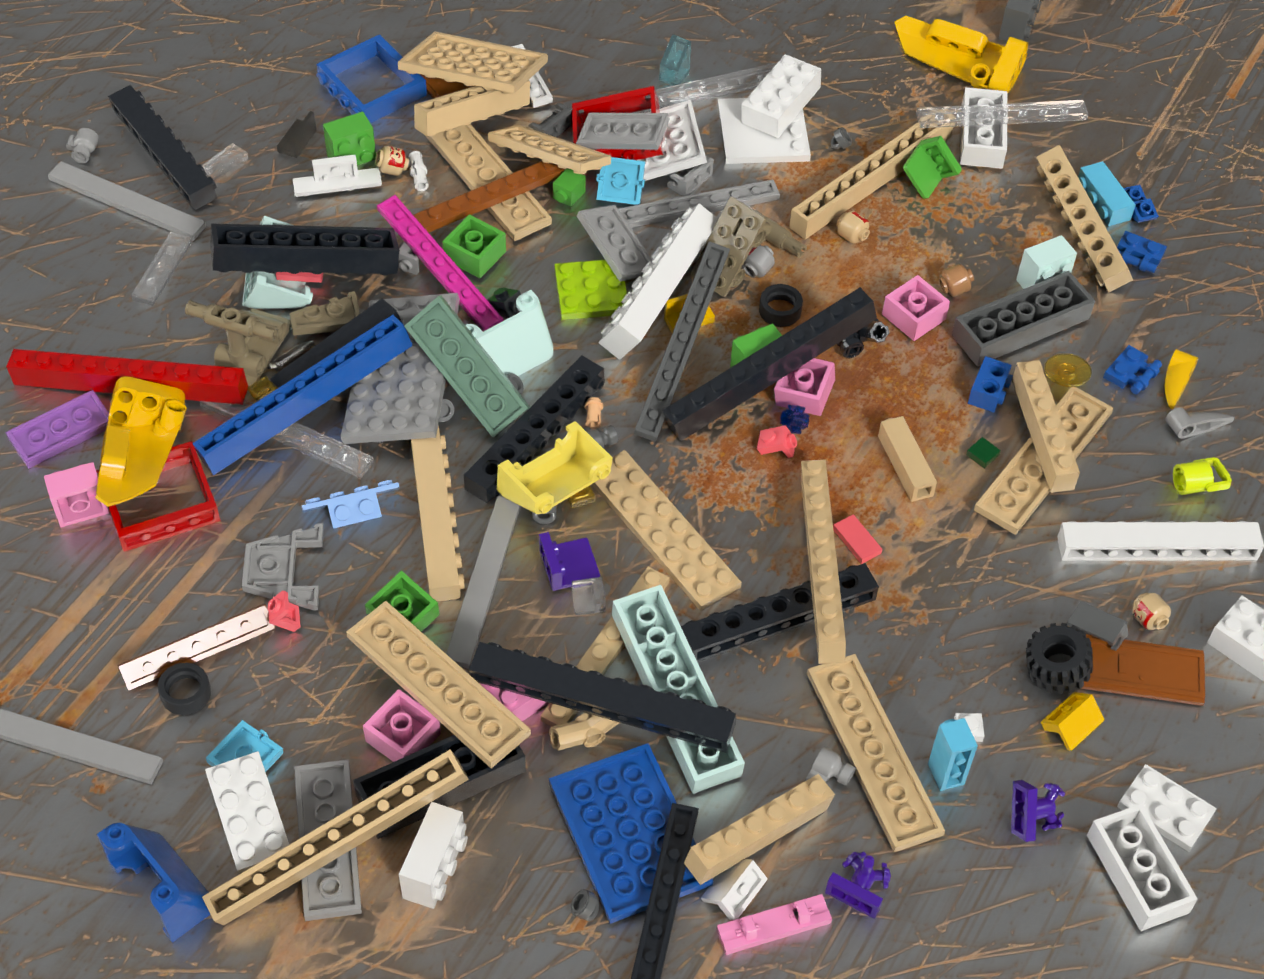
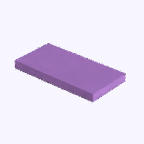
[5,390,109,469]

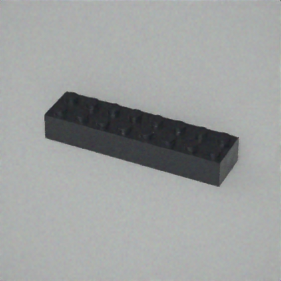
[210,223,400,276]

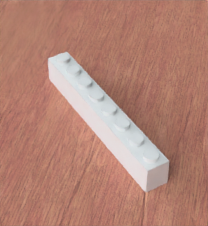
[1057,521,1264,561]

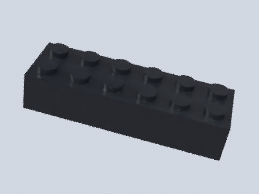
[353,735,526,839]

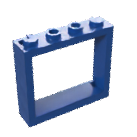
[316,34,427,123]

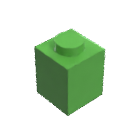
[553,168,586,207]

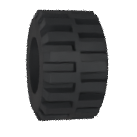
[1026,623,1093,694]

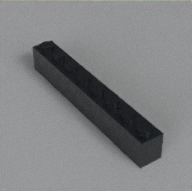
[108,85,217,210]

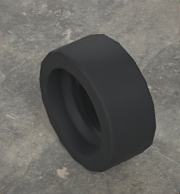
[759,284,803,327]
[158,662,211,715]

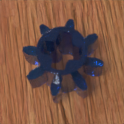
[780,405,810,434]

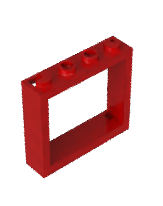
[572,86,663,160]
[96,441,220,552]

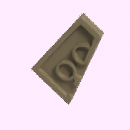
[290,291,360,336]

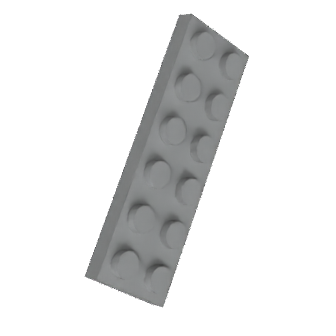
[294,759,362,921]

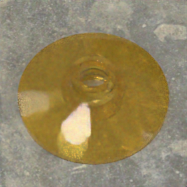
[1044,354,1092,387]

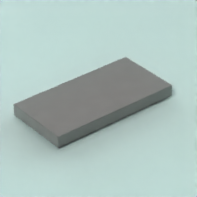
[576,113,670,150]
[577,205,652,281]

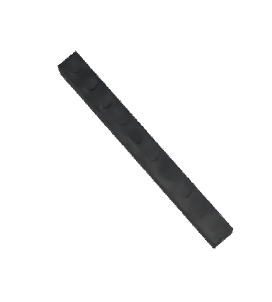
[663,287,877,442]
[469,642,736,753]

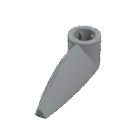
[1165,407,1235,439]

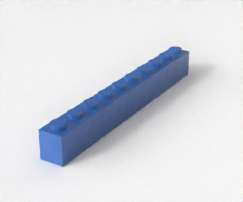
[192,315,413,475]

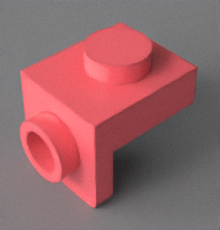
[757,425,797,458]
[268,590,300,632]

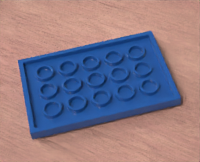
[549,743,713,924]

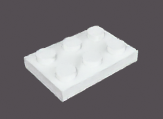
[1117,764,1217,852]

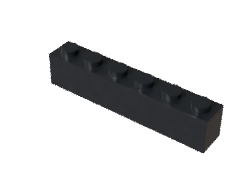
[269,298,403,390]

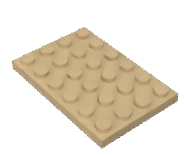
[398,32,548,94]

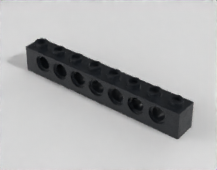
[464,355,605,503]
[681,563,879,662]

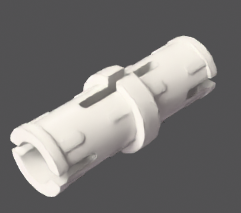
[408,151,429,191]

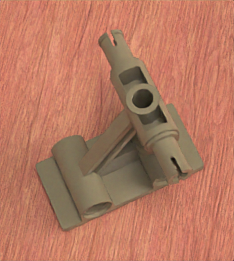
[691,197,807,297]
[185,300,291,390]

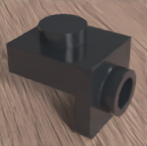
[487,287,521,318]

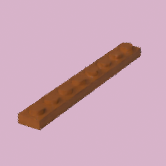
[413,161,565,233]

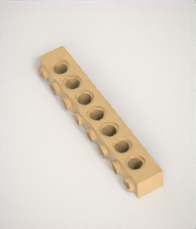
[1036,145,1133,293]

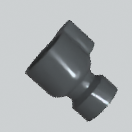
[583,425,618,448]

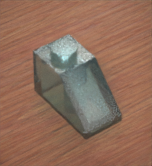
[659,34,691,87]

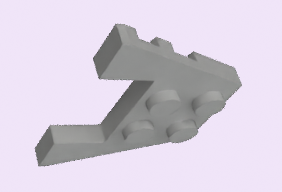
[242,523,324,611]

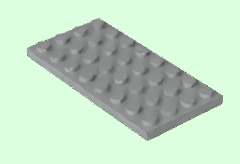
[341,293,460,444]

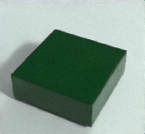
[966,437,1001,469]

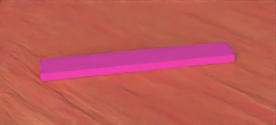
[377,195,504,332]

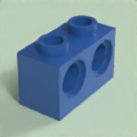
[968,356,1013,413]

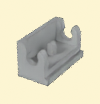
[667,157,714,196]

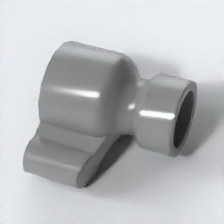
[66,128,99,163]
[805,747,856,786]

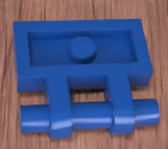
[1117,231,1167,273]
[1103,345,1162,394]

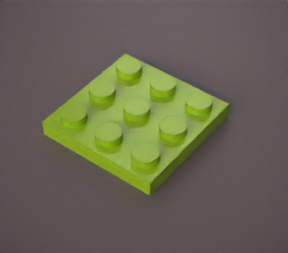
[554,260,627,320]

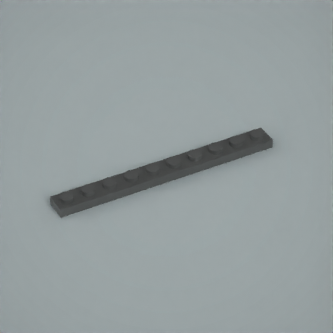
[634,241,730,442]

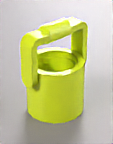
[1173,457,1232,495]

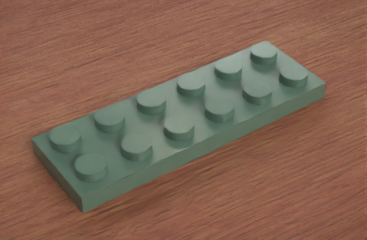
[404,295,530,438]

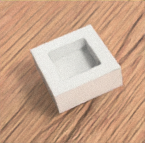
[954,713,984,742]

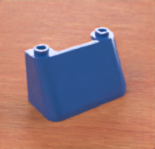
[96,823,210,943]

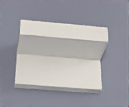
[701,859,768,920]

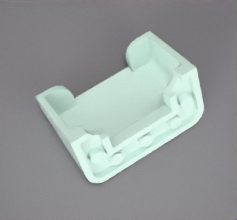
[242,216,313,309]
[465,290,553,376]

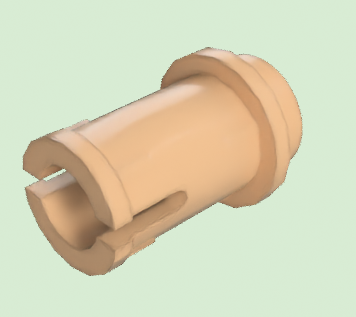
[585,397,603,429]

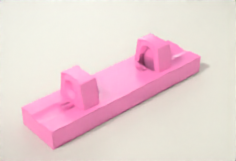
[716,894,832,955]

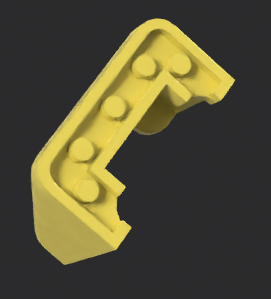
[497,421,612,514]

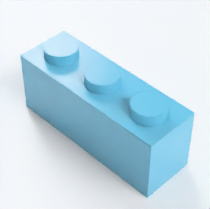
[1078,161,1135,227]
[928,718,978,791]

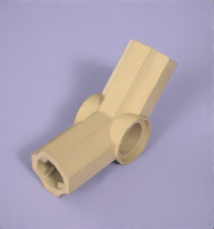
[549,713,619,750]

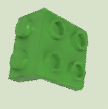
[903,136,962,199]

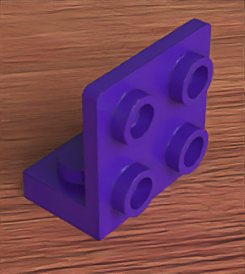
[539,532,600,591]

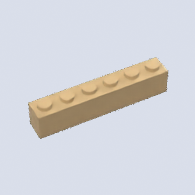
[414,80,530,136]
[1012,360,1080,493]
[684,774,835,885]

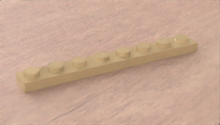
[540,567,670,727]

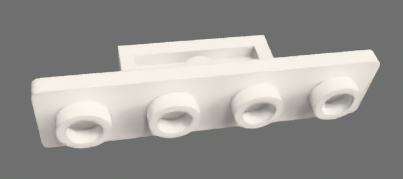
[293,155,382,197]

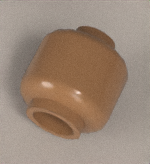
[939,264,974,297]

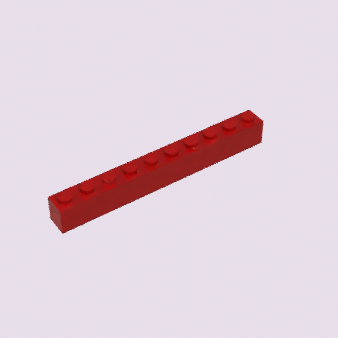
[6,349,248,405]

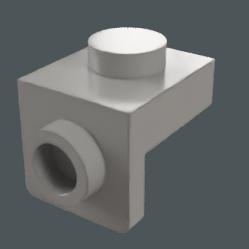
[398,242,419,275]

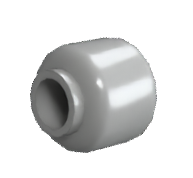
[742,245,775,278]

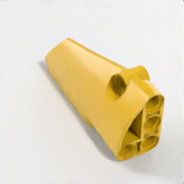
[894,16,1028,94]
[95,376,187,507]

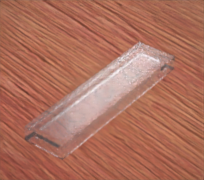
[131,232,192,306]

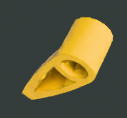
[1165,349,1198,409]

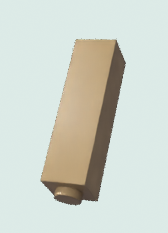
[878,416,937,502]

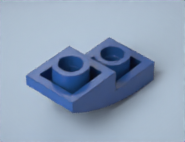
[1123,185,1159,223]

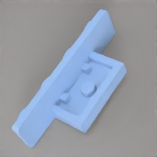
[301,480,400,529]

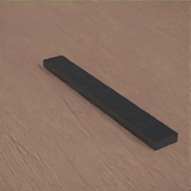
[631,803,699,979]

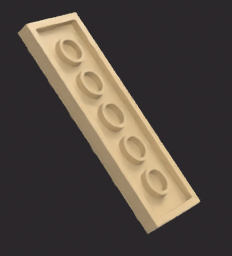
[488,125,611,174]

